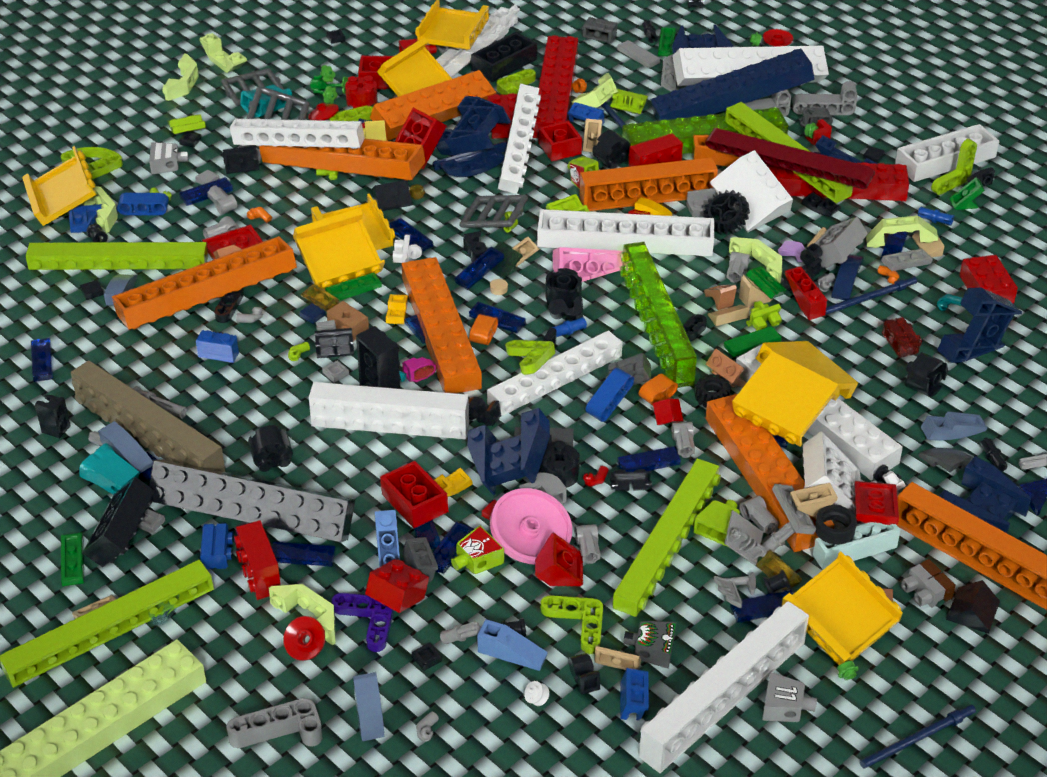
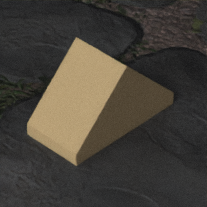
[582,119,602,152]
[739,275,772,307]
[790,483,838,518]

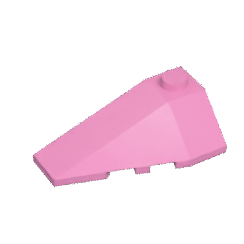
[553,247,626,282]

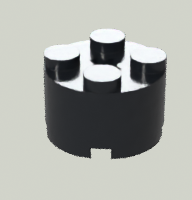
[592,130,630,169]
[545,268,582,308]
[905,352,948,397]
[248,425,293,472]
[539,441,580,488]

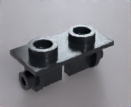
[610,469,652,491]

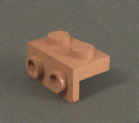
[705,349,746,388]

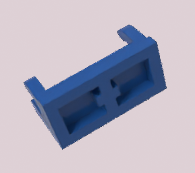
[568,102,605,126]
[620,668,649,720]

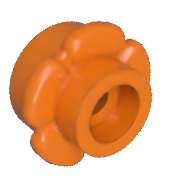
[573,78,587,94]

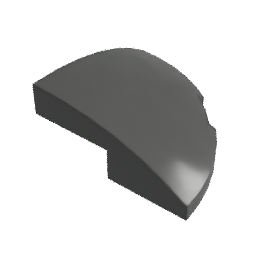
[919,448,974,472]

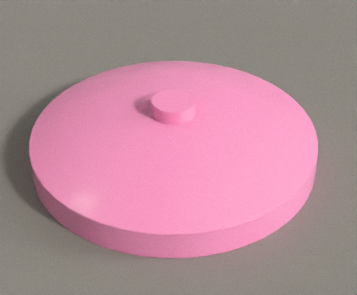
[490,488,572,565]

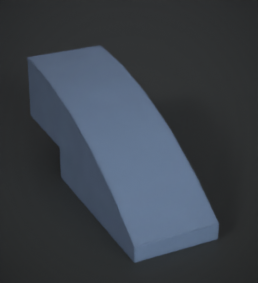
[104,274,137,306]
[921,411,987,441]
[98,421,153,474]
[353,672,385,741]

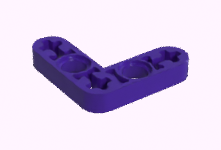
[332,593,394,652]

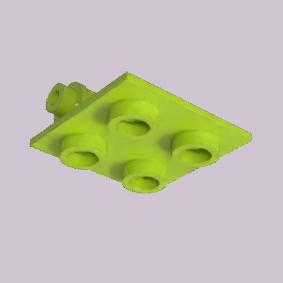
[610,89,648,114]

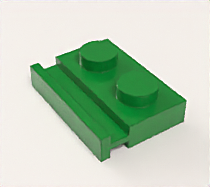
[746,266,787,299]

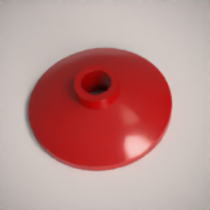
[763,29,793,47]
[308,103,339,121]
[283,616,325,661]

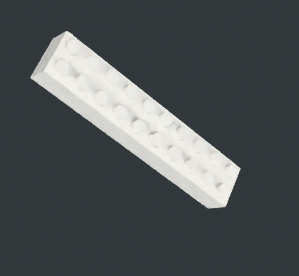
[673,46,829,86]
[537,209,714,256]
[736,344,903,481]
[639,601,809,773]

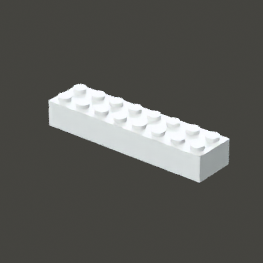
[309,382,469,439]

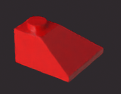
[535,532,583,586]

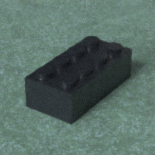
[471,32,537,82]
[356,326,401,389]
[82,477,155,567]

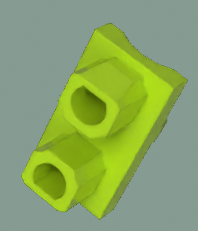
[746,301,782,331]

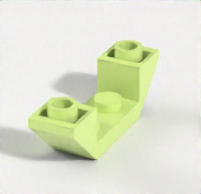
[200,33,247,73]
[163,54,199,101]
[572,73,618,108]
[82,186,118,233]
[866,216,938,248]
[729,237,782,283]
[269,584,336,645]

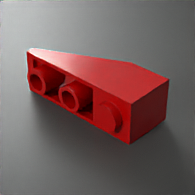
[785,266,827,320]

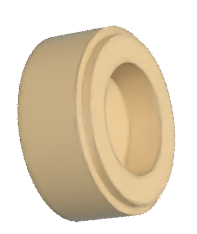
[490,279,508,295]

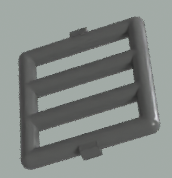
[221,68,284,106]
[246,86,310,120]
[459,195,528,228]

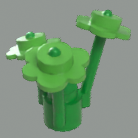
[310,65,348,104]

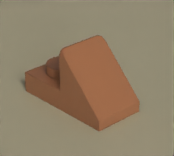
[704,285,737,310]

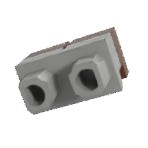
[901,559,956,608]

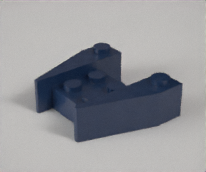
[672,25,734,54]
[436,96,511,155]
[937,288,1022,363]
[467,408,550,495]
[939,456,1032,534]

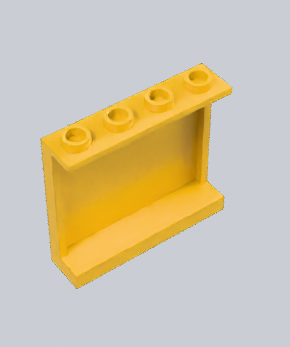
[415,0,489,50]
[377,37,452,97]
[22,146,96,226]
[311,194,395,250]
[293,208,385,290]
[756,341,858,399]
[732,351,840,447]
[782,551,903,665]

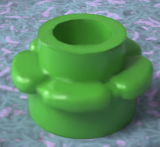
[749,32,762,47]
[805,122,818,139]
[837,661,859,680]

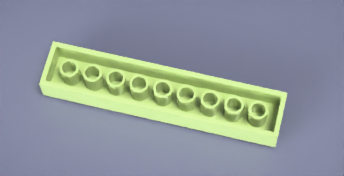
[0,639,206,777]

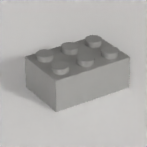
[815,216,868,269]

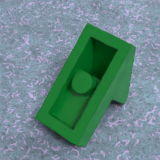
[949,177,985,210]

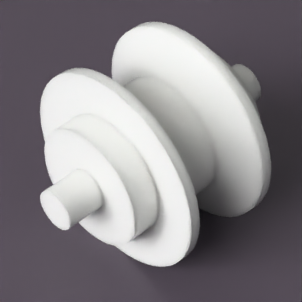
[524,681,549,706]

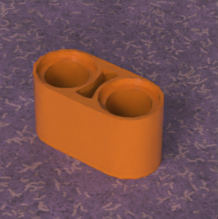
[469,314,498,345]
[639,374,678,406]

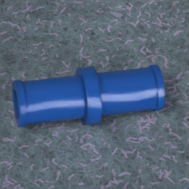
[918,207,954,226]
[552,317,587,338]

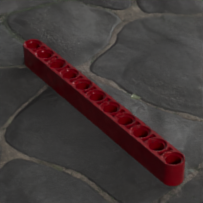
[705,128,875,189]

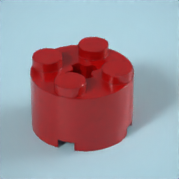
[345,75,378,109]

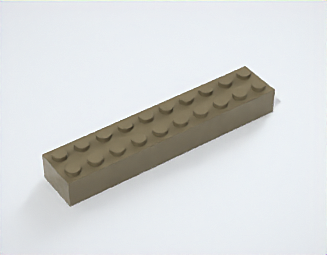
[71,360,225,472]

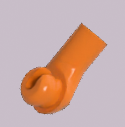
[247,207,272,223]
[878,265,899,284]

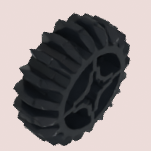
[703,189,750,235]

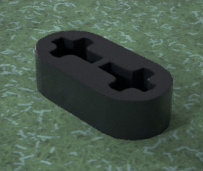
[680,314,707,341]

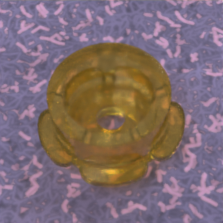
[409,184,425,200]

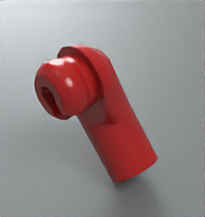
[583,466,609,487]

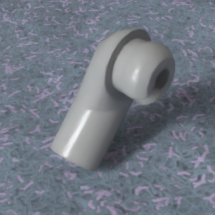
[817,273,835,292]
[236,307,263,323]
[416,711,439,742]

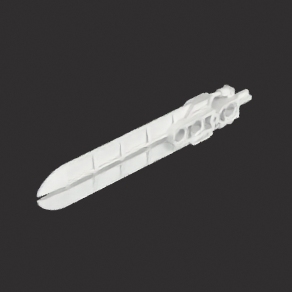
[436,4,520,78]

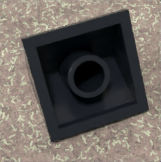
[371,180,412,211]
[946,580,1000,634]

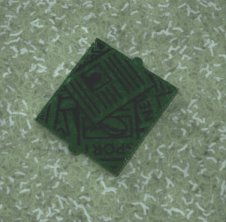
[482,241,523,278]

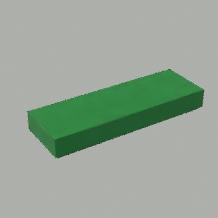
[658,27,676,57]
[325,272,382,303]
[724,326,782,357]
[61,533,84,586]

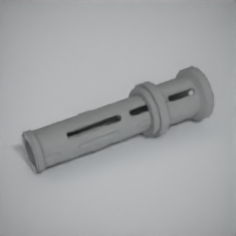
[133,386,187,419]

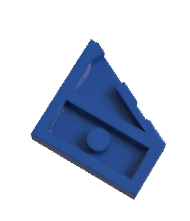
[69,204,102,233]

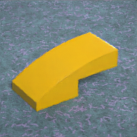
[635,197,672,216]
[386,294,408,324]
[434,468,473,497]

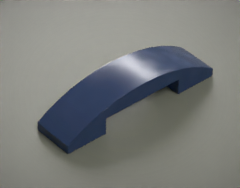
[815,135,877,164]
[439,149,504,177]
[831,254,864,301]

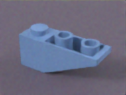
[375,510,400,567]
[477,619,548,671]

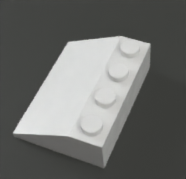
[710,150,793,233]
[802,431,861,515]

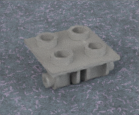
[725,510,767,565]

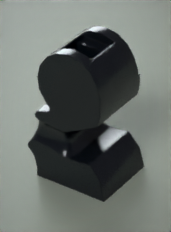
[463,231,486,264]
[800,243,823,279]
[548,296,583,320]
[469,397,501,426]
[569,653,600,695]

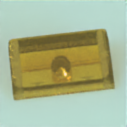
[301,284,340,312]
[756,550,802,591]

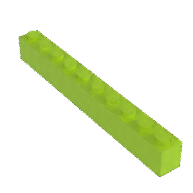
[725,102,853,203]
[25,242,208,270]
[613,458,721,617]
[0,559,214,688]

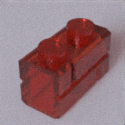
[882,317,922,358]

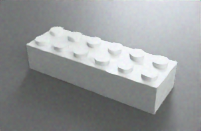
[895,124,999,182]

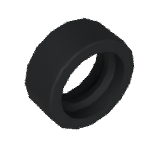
[815,505,857,545]

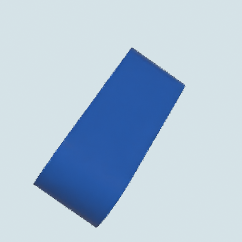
[117,193,169,215]
[586,367,634,422]

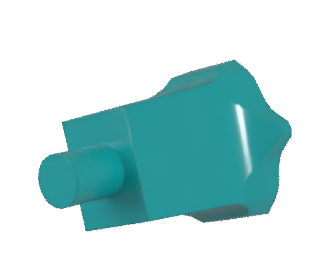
[240,85,292,117]
[79,443,139,495]

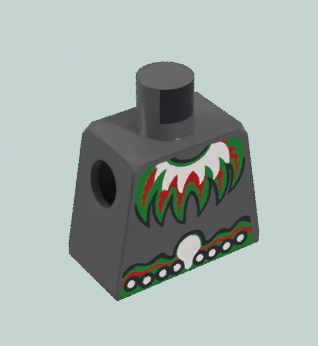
[623,621,676,669]

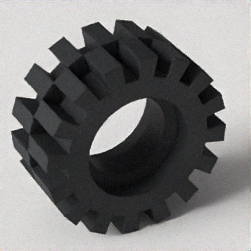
[695,374,731,408]

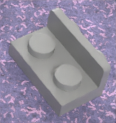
[661,54,680,91]
[686,188,718,217]

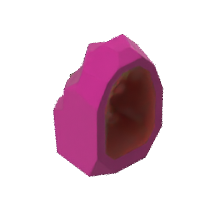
[402,357,436,382]

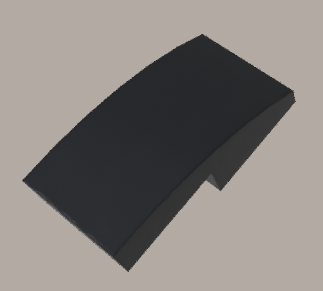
[966,167,995,186]
[801,192,841,217]

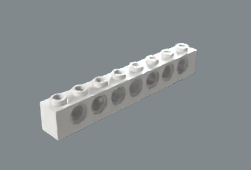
[498,84,541,194]
[230,119,365,149]
[487,330,622,416]

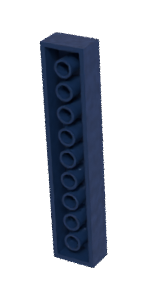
[650,48,815,131]

